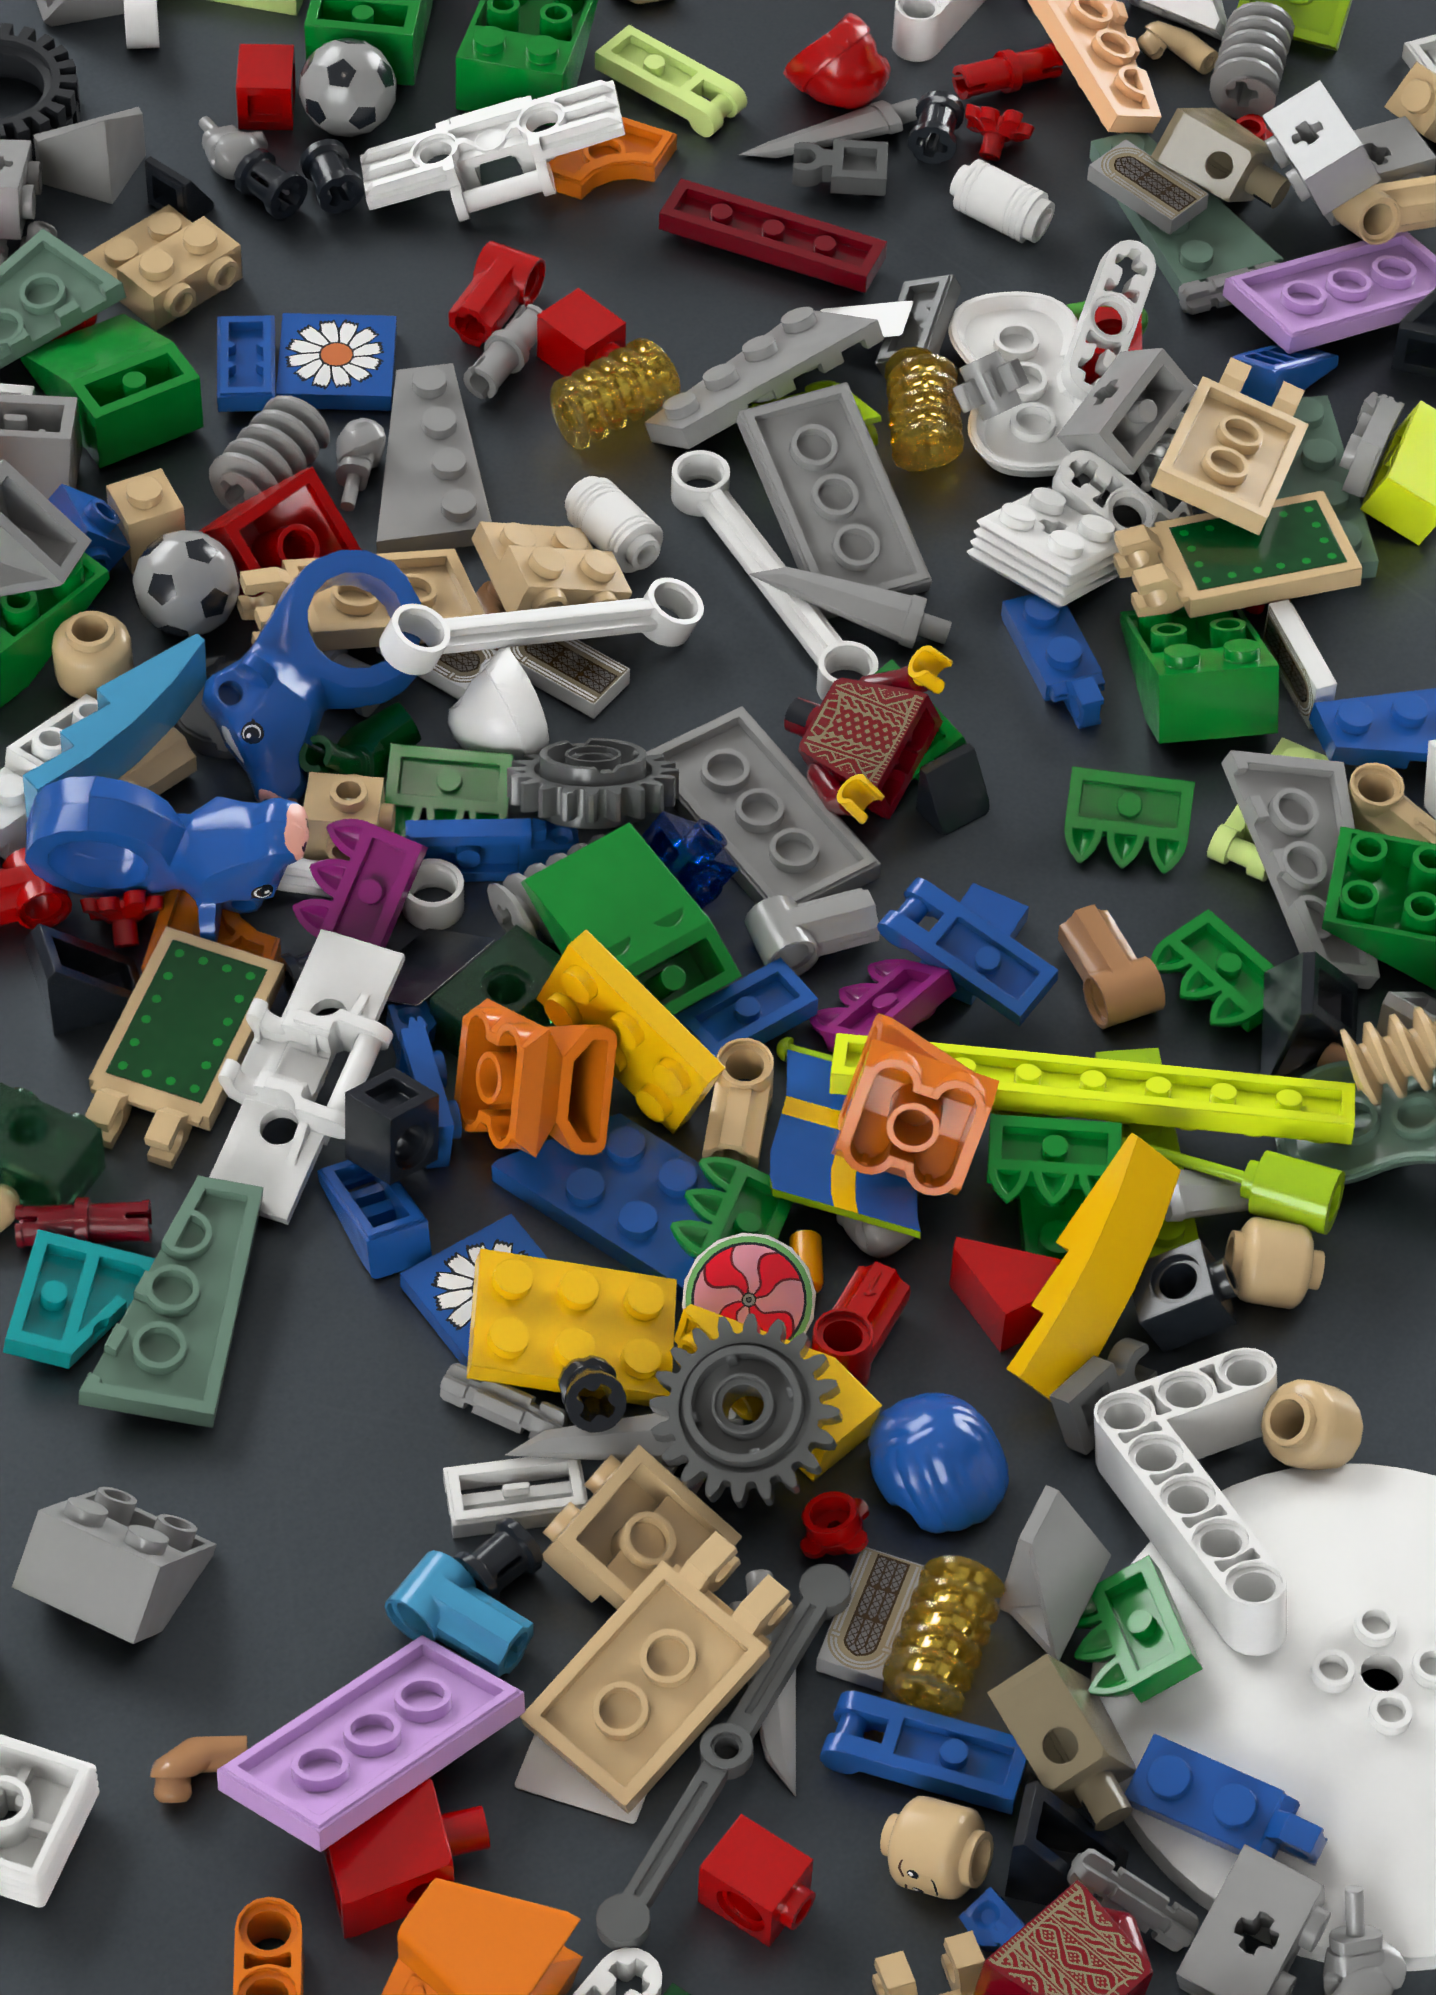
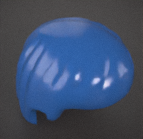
[868,1393,1009,1534]

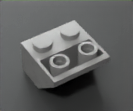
[0,393,83,499]
[12,1487,217,1644]

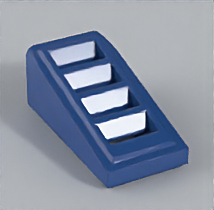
[1228,344,1338,407]
[317,1160,432,1279]

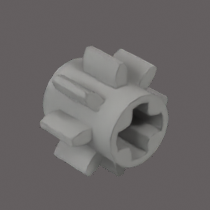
[952,350,1029,421]

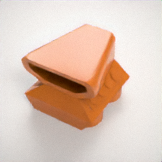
[454,998,617,1158]
[831,1013,999,1196]
[381,1878,583,1995]

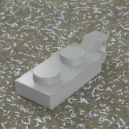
[1339,392,1405,498]

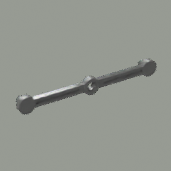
[596,1564,851,1950]

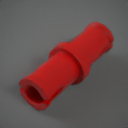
[952,43,1063,100]

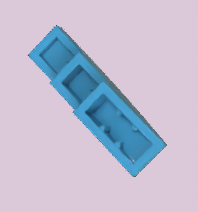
[23,633,207,818]

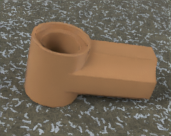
[1058,904,1165,1029]

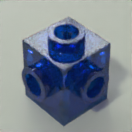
[641,811,739,910]

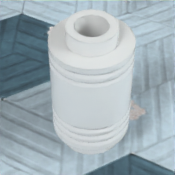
[950,159,1055,243]
[565,476,663,573]

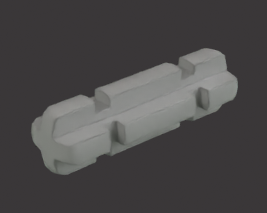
[1178,261,1279,315]
[440,1363,568,1439]
[1067,1848,1199,1951]

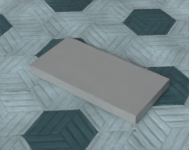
[736,382,932,619]
[646,706,881,904]

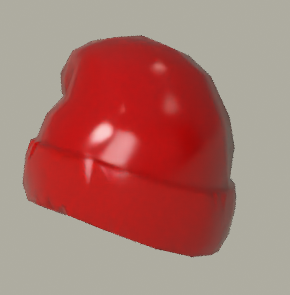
[783,13,891,109]

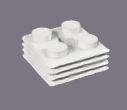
[967,487,1119,608]
[0,1734,100,1908]

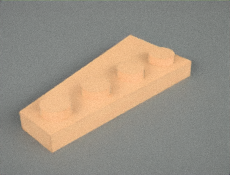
[1027,0,1162,133]

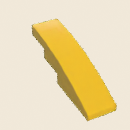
[1006,1133,1181,1402]

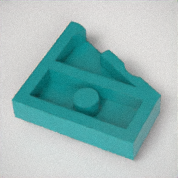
[3,1229,156,1369]

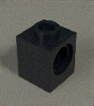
[345,1067,439,1185]
[1132,1239,1239,1352]

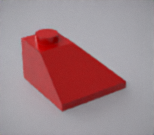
[199,466,361,597]

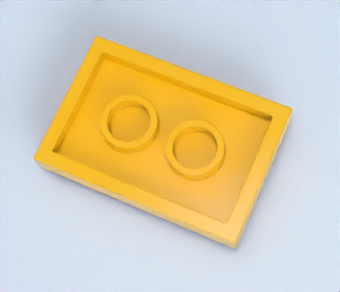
[536,929,726,1134]
[466,1249,677,1406]

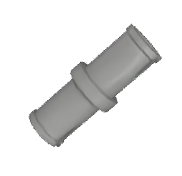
[463,304,543,399]

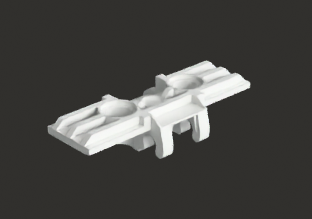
[360,80,626,222]
[209,929,405,1225]

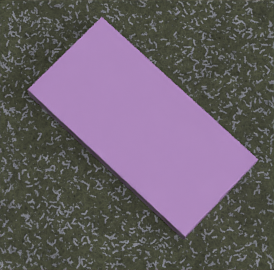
[1222,232,1436,354]
[217,1635,525,1852]

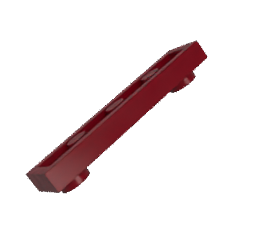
[659,178,887,293]

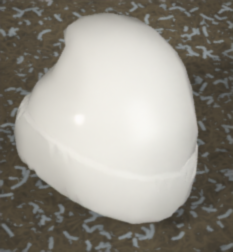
[448,647,549,760]

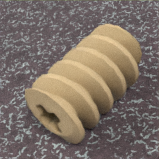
[1340,1006,1436,1106]

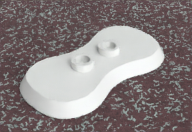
[948,291,1083,477]

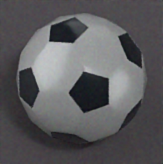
[299,38,397,137]
[132,530,241,637]

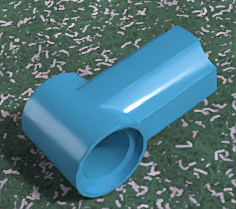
[384,1550,534,1678]

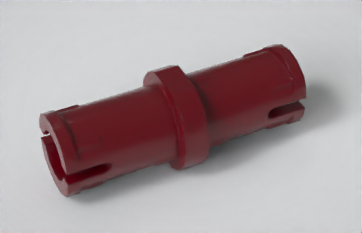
[15,1197,152,1248]

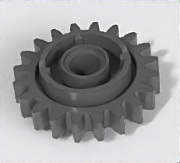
[507,738,679,829]
[649,1314,843,1508]

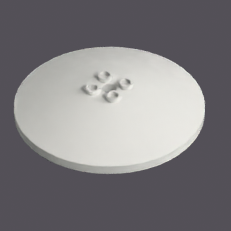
[1091,1464,1436,1971]

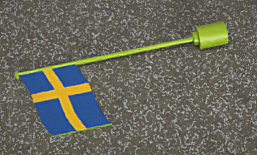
[770,1037,1345,1239]

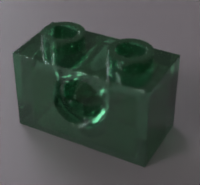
[430,924,561,1058]
[0,1082,106,1206]

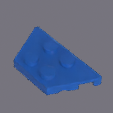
[492,1113,716,1302]

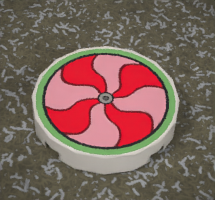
[682,1233,816,1341]

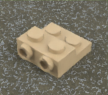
[83,204,243,331]
[471,521,632,612]
[542,1445,742,1609]

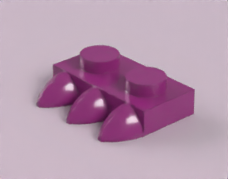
[292,819,428,948]
[809,959,957,1052]

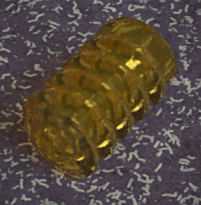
[550,338,681,450]
[885,347,964,471]
[882,1556,1007,1717]

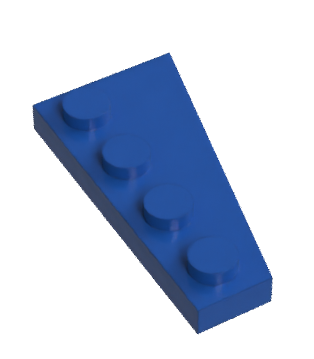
[1309,688,1436,769]

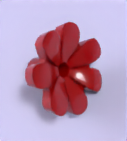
[965,104,1035,161]
[80,889,164,948]

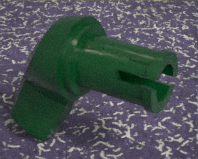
[299,702,422,785]

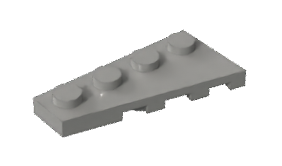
[644,307,885,449]
[376,363,492,554]
[1221,750,1380,989]

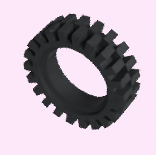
[0,23,81,161]

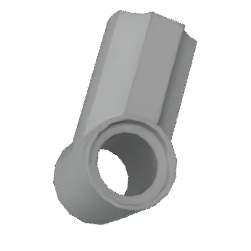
[744,888,880,976]

